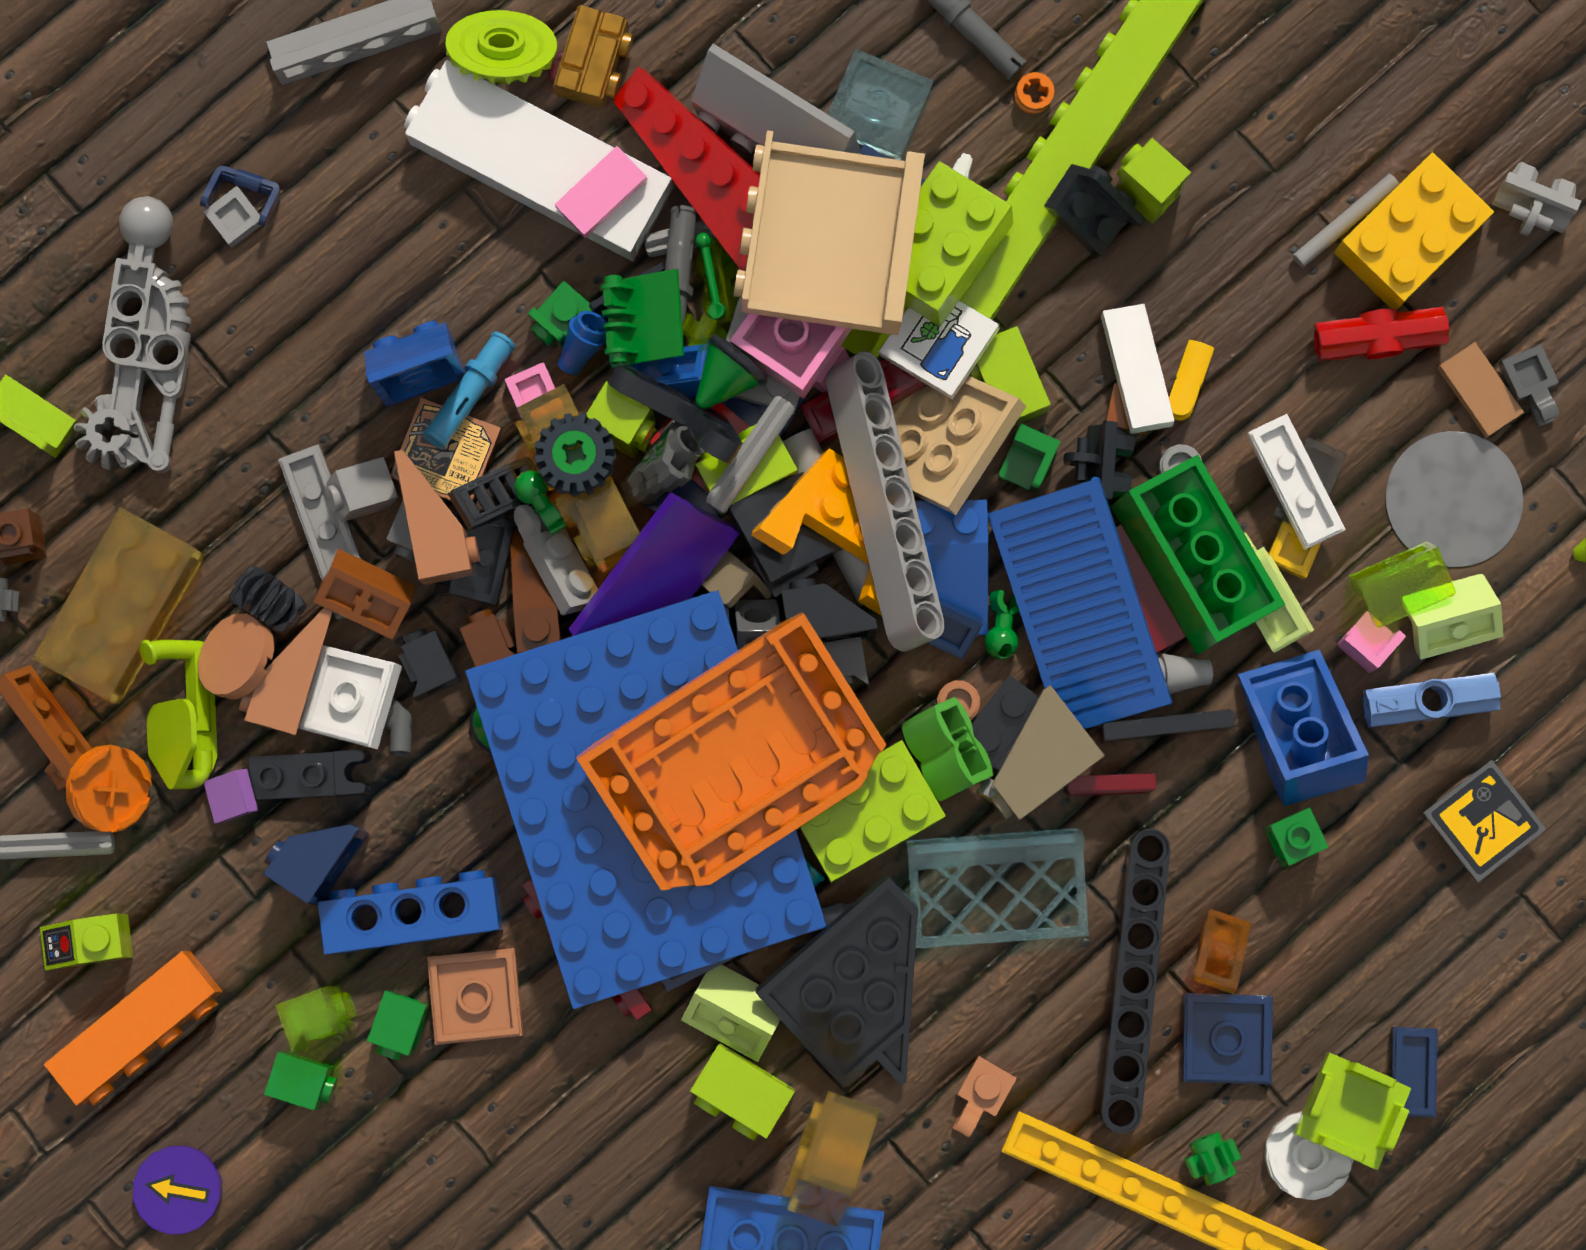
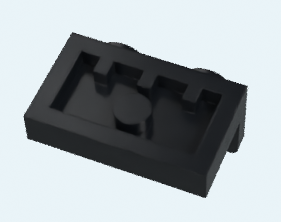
[1044,164,1145,257]
[435,510,515,605]
[972,675,1039,775]

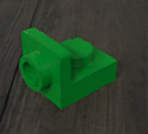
[528,281,592,349]

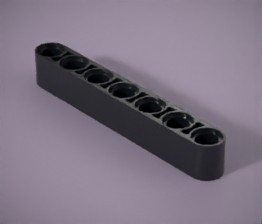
[1098,829,1171,1134]

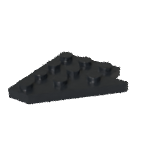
[755,873,918,1088]

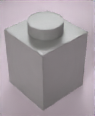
[325,457,398,522]

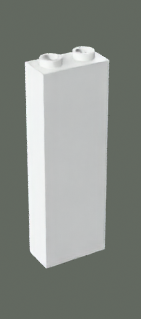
[404,60,673,262]

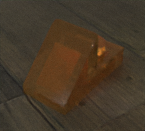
[1188,909,1251,995]

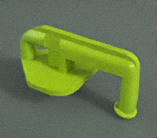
[139,640,217,789]

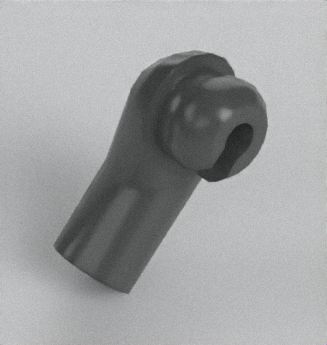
[384,698,413,756]

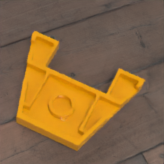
[751,448,882,616]

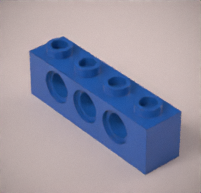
[318,870,503,955]

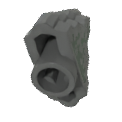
[620,420,705,507]

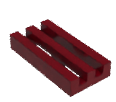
[1064,773,1156,796]

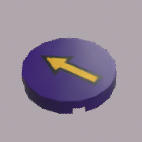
[133,1146,223,1234]

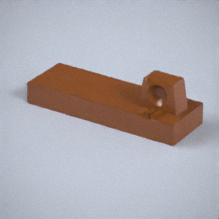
[0,665,92,791]

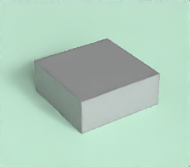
[203,186,260,248]

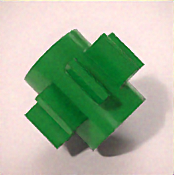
[1184,1131,1242,1186]

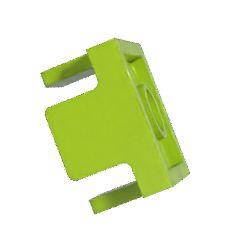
[1293,1052,1411,1170]

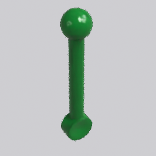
[695,233,727,320]

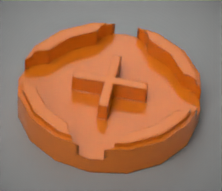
[66,745,152,832]

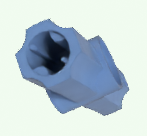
[1363,673,1501,728]

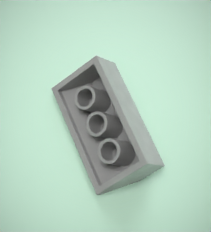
[690,44,862,155]

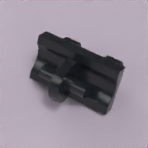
[1063,420,1135,500]

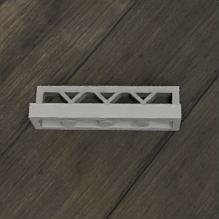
[266,0,442,85]

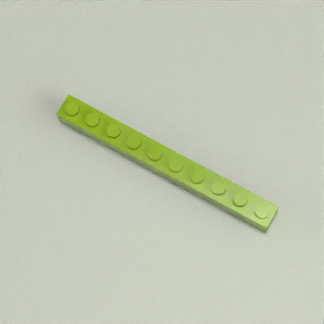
[959,0,1203,320]

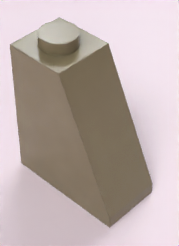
[990,685,1104,822]

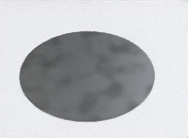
[1386,431,1523,567]

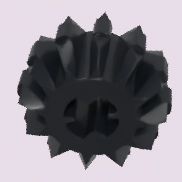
[229,567,306,635]

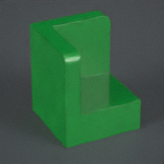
[999,424,1061,494]

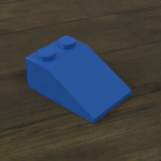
[364,321,465,407]
[915,500,988,636]
[1238,650,1369,807]

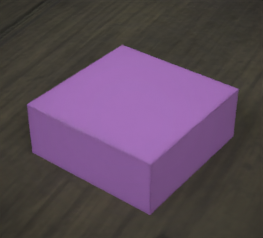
[204,769,258,824]

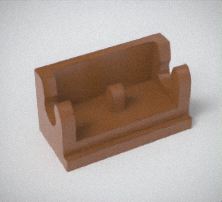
[313,548,416,640]

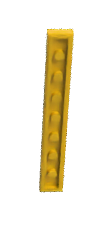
[1001,1111,1327,1250]

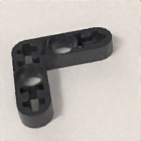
[608,362,743,464]

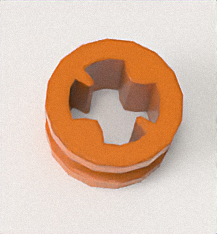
[1014,72,1055,114]

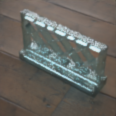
[906,828,1089,948]

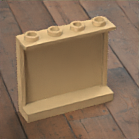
[734,130,925,335]

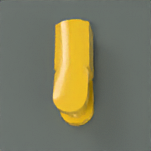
[1169,340,1214,421]

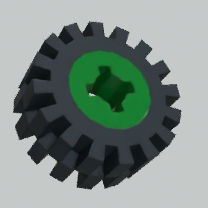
[534,413,616,497]

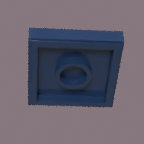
[1182,993,1273,1084]

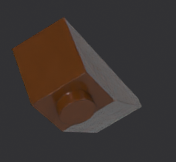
[510,529,563,653]

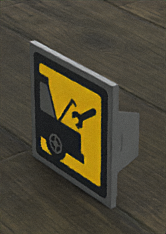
[1423,760,1547,883]

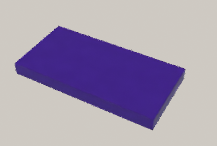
[569,492,740,636]

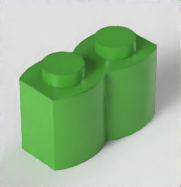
[902,697,993,802]

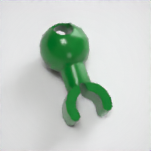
[514,470,567,535]
[984,590,1019,660]

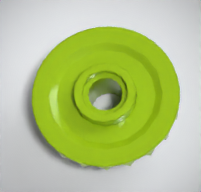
[446,10,557,85]

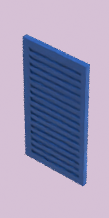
[988,477,1172,729]

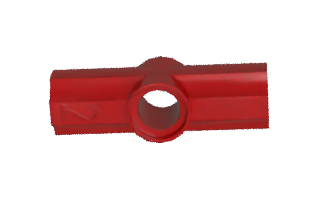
[1313,307,1449,361]

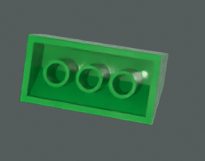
[1111,455,1286,655]

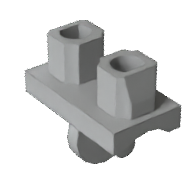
[1492,162,1581,236]

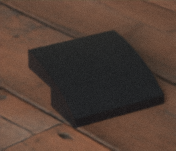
[728,472,843,586]

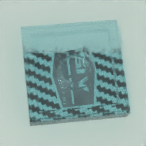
[828,49,934,160]

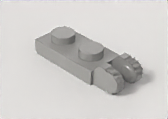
[513,501,598,615]

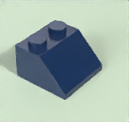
[264,824,370,905]

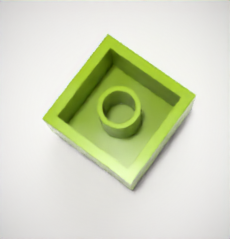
[690,1043,795,1141]

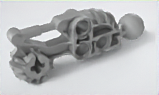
[74,196,192,473]

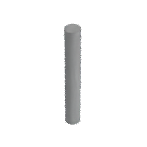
[1292,174,1399,268]

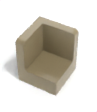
[701,550,772,608]

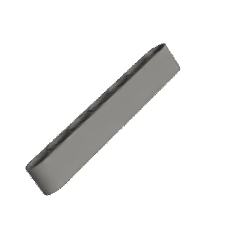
[826,351,944,652]

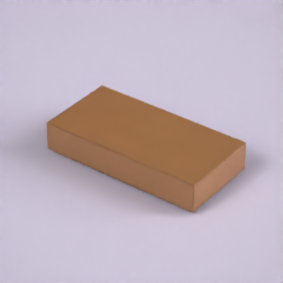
[1437,342,1524,438]

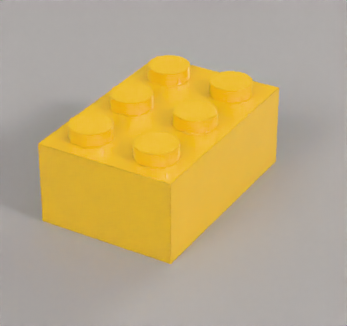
[1334,152,1494,309]

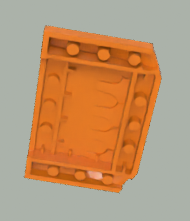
[576,612,886,890]

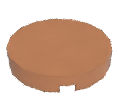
[198,613,274,699]

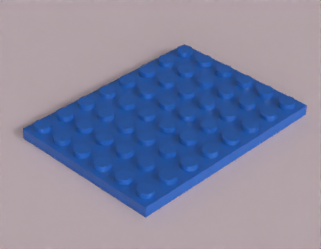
[465,590,827,1009]

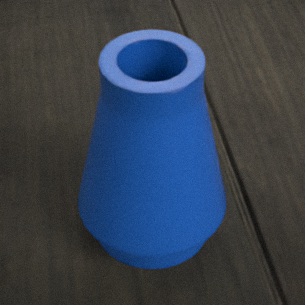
[558,311,608,375]

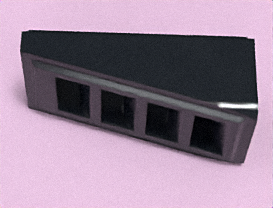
[448,457,548,531]

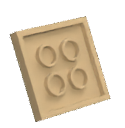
[892,376,1026,515]

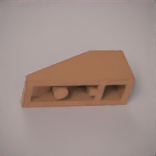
[394,450,480,585]
[239,607,332,736]

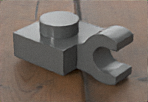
[1498,344,1560,427]

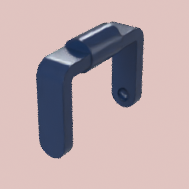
[200,166,280,227]

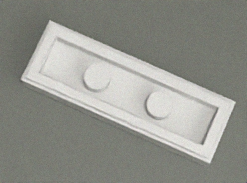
[1101,304,1174,434]
[1246,414,1346,550]

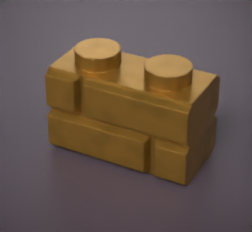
[553,5,634,109]

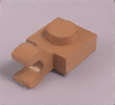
[952,1056,1017,1137]

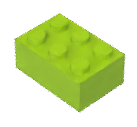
[904,161,1013,327]
[799,740,946,883]

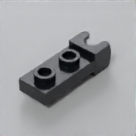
[249,750,373,801]

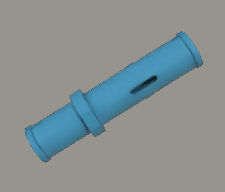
[422,331,516,450]

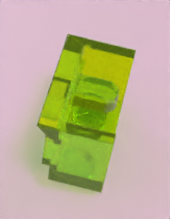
[275,986,356,1053]

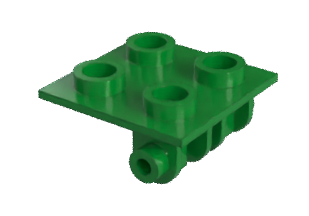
[600,269,684,368]

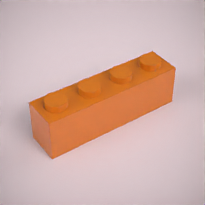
[44,951,223,1106]

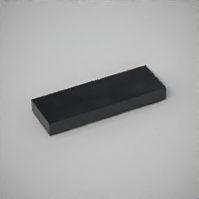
[1099,709,1236,744]

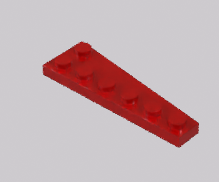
[613,67,760,271]

